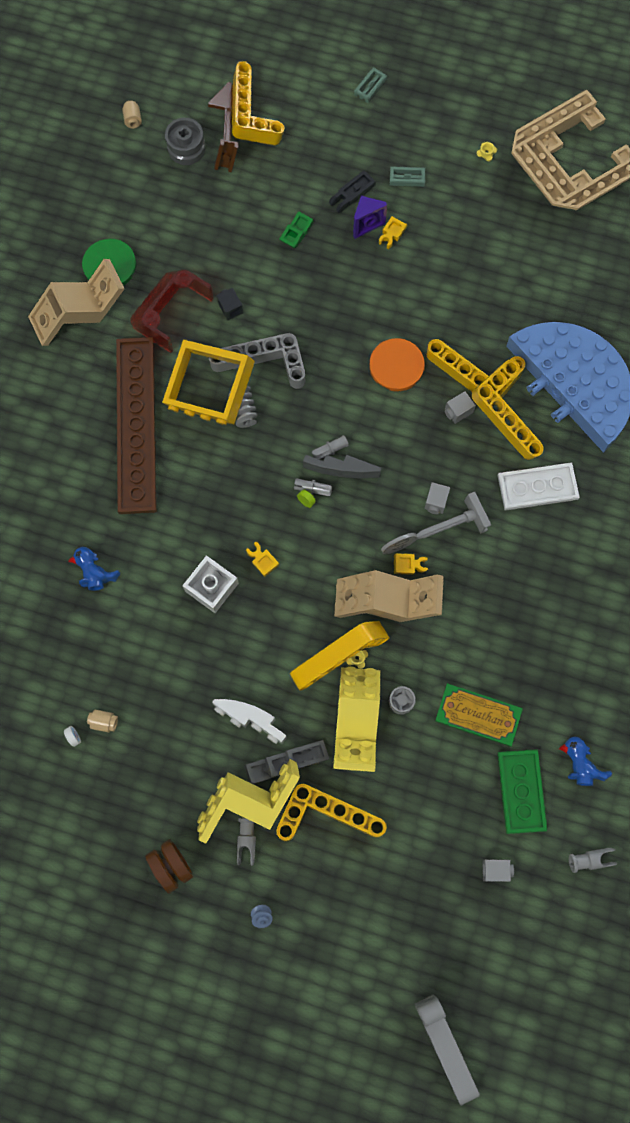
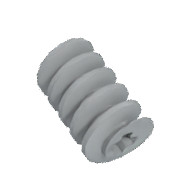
[228,386,258,428]

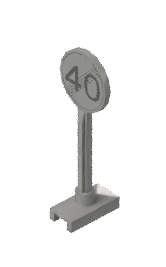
[381,492,491,554]

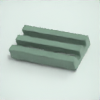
[354,67,387,103]
[390,167,425,187]

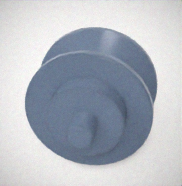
[251,905,272,928]

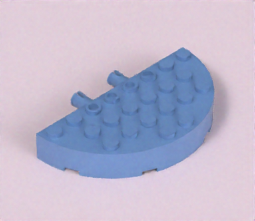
[506,322,630,453]

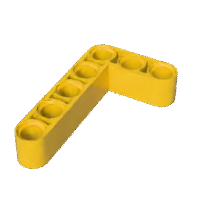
[232,61,285,145]
[427,339,525,405]
[472,359,543,460]
[290,621,390,691]
[277,784,387,841]

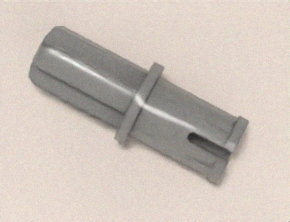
[312,435,349,460]
[294,478,332,496]

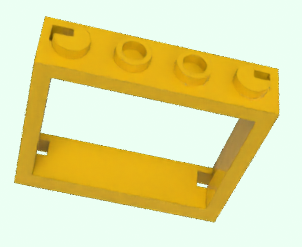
[162,340,255,425]

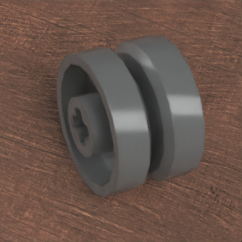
[165,118,205,165]

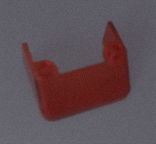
[130,270,214,353]

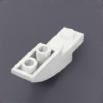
[212,699,287,744]

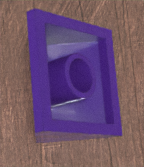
[353,196,387,239]

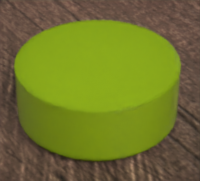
[297,490,316,508]

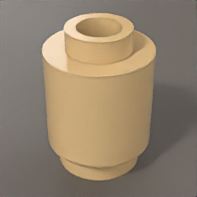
[122,101,142,128]
[87,709,118,733]

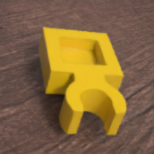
[379,216,407,249]
[246,542,279,577]
[394,553,428,574]

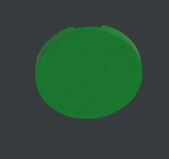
[82,239,136,286]

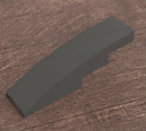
[303,455,382,478]
[244,740,329,784]

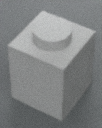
[445,391,476,424]
[425,482,450,514]
[483,860,514,882]

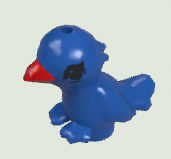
[68,547,120,591]
[559,737,612,786]

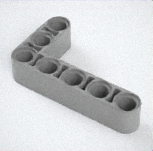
[209,333,305,389]
[415,994,480,1106]

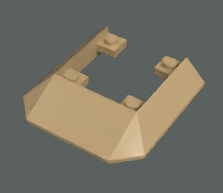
[511,90,630,210]

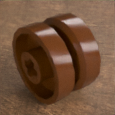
[145,839,194,894]

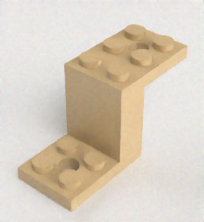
[28,259,125,346]
[335,570,443,622]

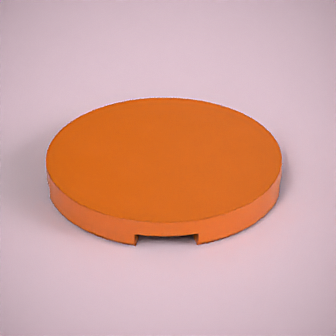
[369,338,424,391]

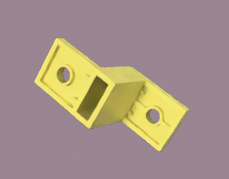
[333,667,380,772]
[197,759,300,843]

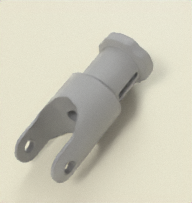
[237,818,256,866]
[569,848,617,873]

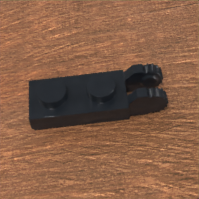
[329,170,376,213]

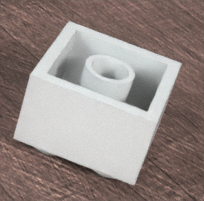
[183,556,239,613]

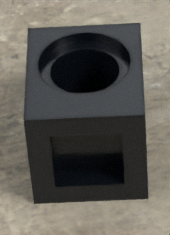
[216,288,243,321]

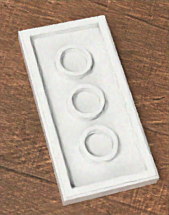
[497,463,580,510]

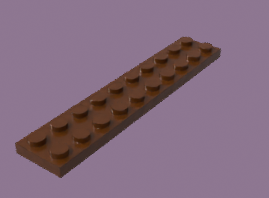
[116,337,157,514]

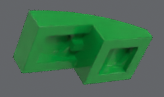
[279,211,314,248]

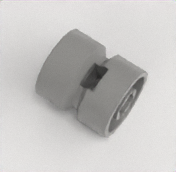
[389,686,415,714]

